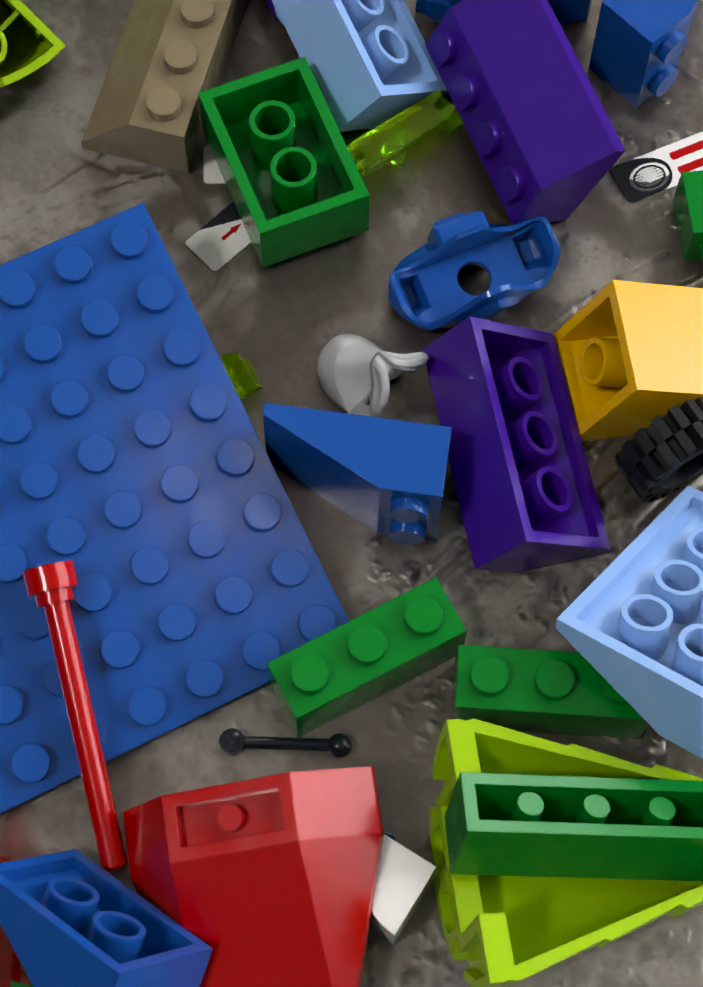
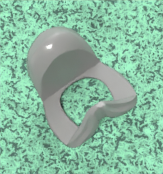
[316,334,429,417]

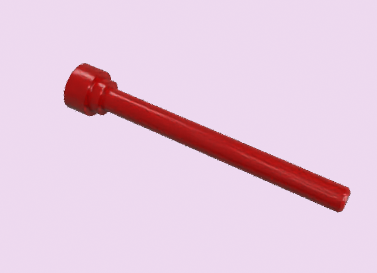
[23,560,128,871]

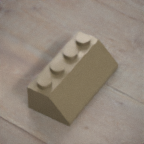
[81,0,249,174]

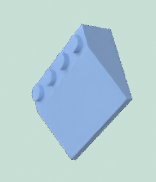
[555,485,703,759]

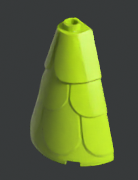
[429,718,703,987]

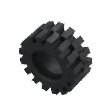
[614,397,703,503]

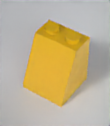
[553,280,703,442]

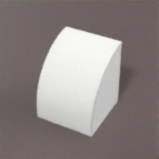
[370,834,436,945]

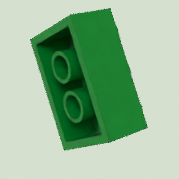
[198,57,370,268]

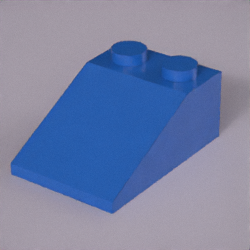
[588,0,700,108]
[263,403,452,545]
[0,849,213,987]

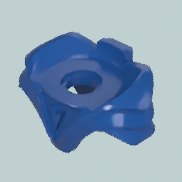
[388,211,561,330]

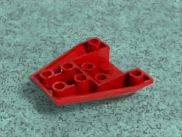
[123,766,384,987]

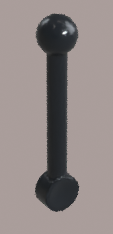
[219,728,352,758]

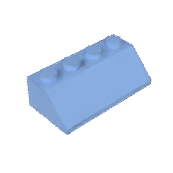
[272,0,448,132]

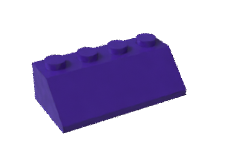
[425,0,625,225]
[422,316,611,573]

